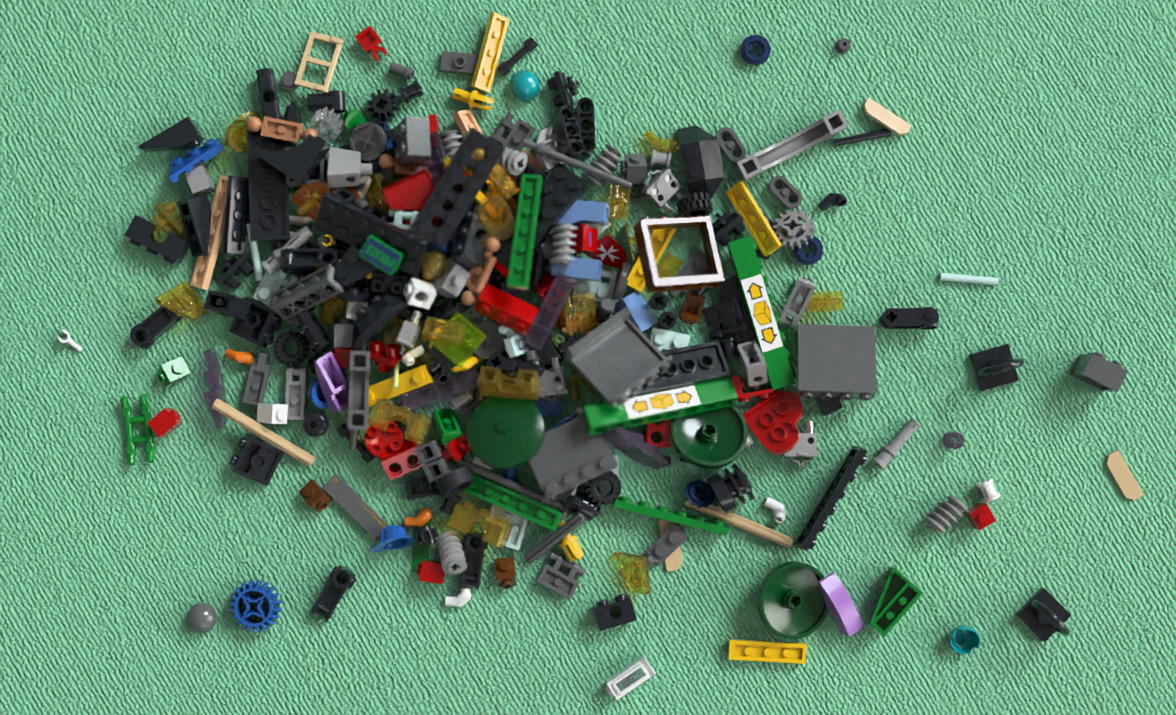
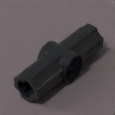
[256,68,282,120]

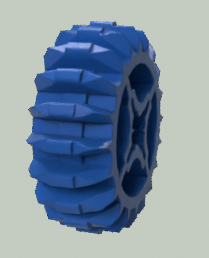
[229,580,282,632]

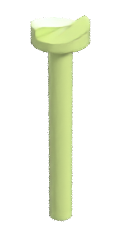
[393,351,400,389]

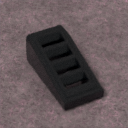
[404,477,442,500]

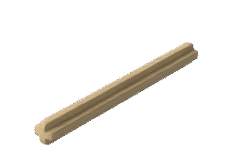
[212,399,315,466]
[685,500,793,548]

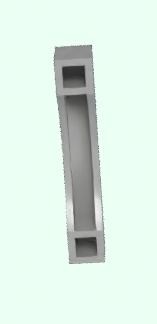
[735,109,848,182]

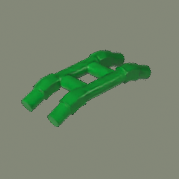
[120,394,155,466]

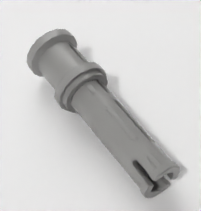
[261,225,314,275]
[871,418,921,471]

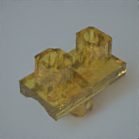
[608,184,631,221]
[154,200,185,237]
[808,291,844,312]
[320,296,347,326]

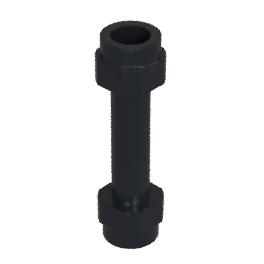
[497,37,538,76]
[336,423,375,464]

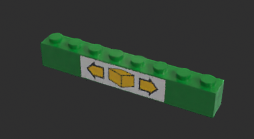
[726,236,796,390]
[581,377,738,436]

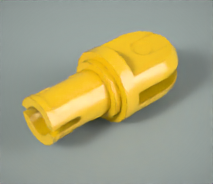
[452,88,494,110]
[556,521,583,562]

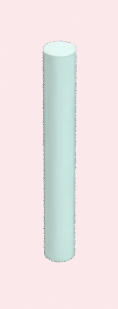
[246,223,263,281]
[939,273,999,285]

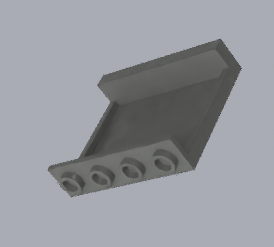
[565,307,673,408]
[795,324,877,401]

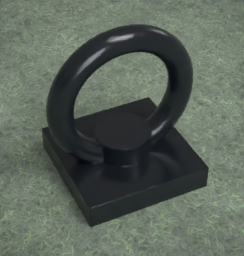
[970,344,1024,391]
[1015,587,1071,642]

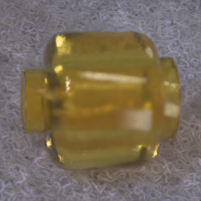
[420,250,448,280]

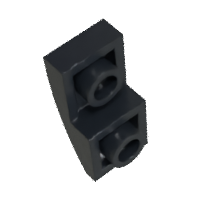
[285,101,302,145]

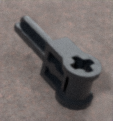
[488,354,545,377]

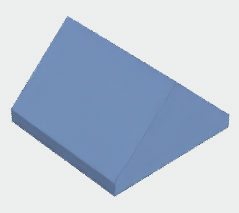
[615,291,657,332]

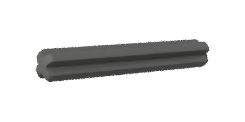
[524,512,585,564]

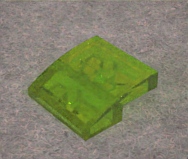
[431,312,487,368]

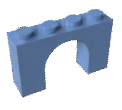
[550,200,610,282]

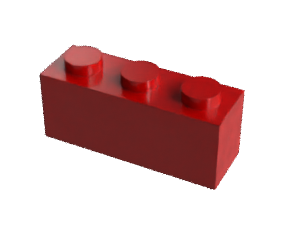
[474,283,539,336]

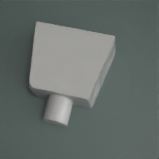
[327,147,373,188]
[432,257,471,298]
[737,340,768,389]

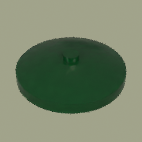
[467,392,545,469]
[670,405,748,469]
[757,561,828,639]

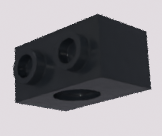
[203,290,251,320]
[593,594,637,631]

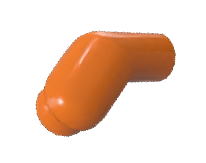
[225,349,254,365]
[405,507,431,527]

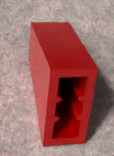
[382,169,443,210]

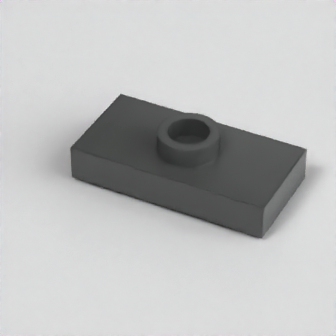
[440,51,479,75]

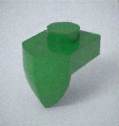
[343,109,368,132]

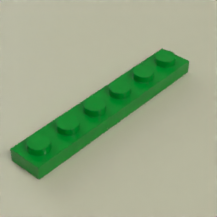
[507,174,543,289]
[463,474,563,531]
[614,496,728,535]

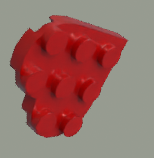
[742,390,803,455]

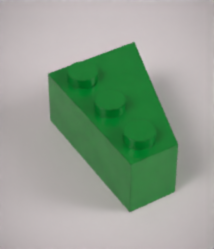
[868,566,923,637]

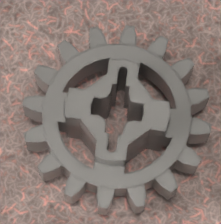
[772,208,815,250]

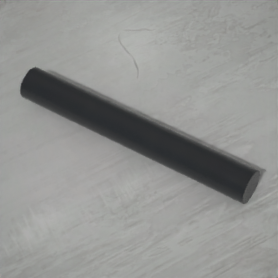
[833,129,891,147]

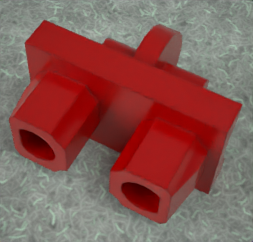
[369,340,402,373]
[441,434,471,462]

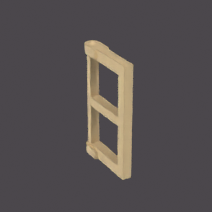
[294,31,344,93]

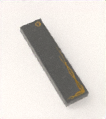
[322,474,389,541]

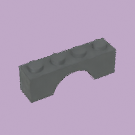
[348,351,370,430]

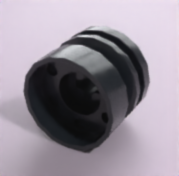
[706,463,755,514]

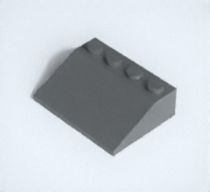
[530,415,618,499]

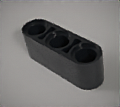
[577,97,596,156]
[551,105,584,159]

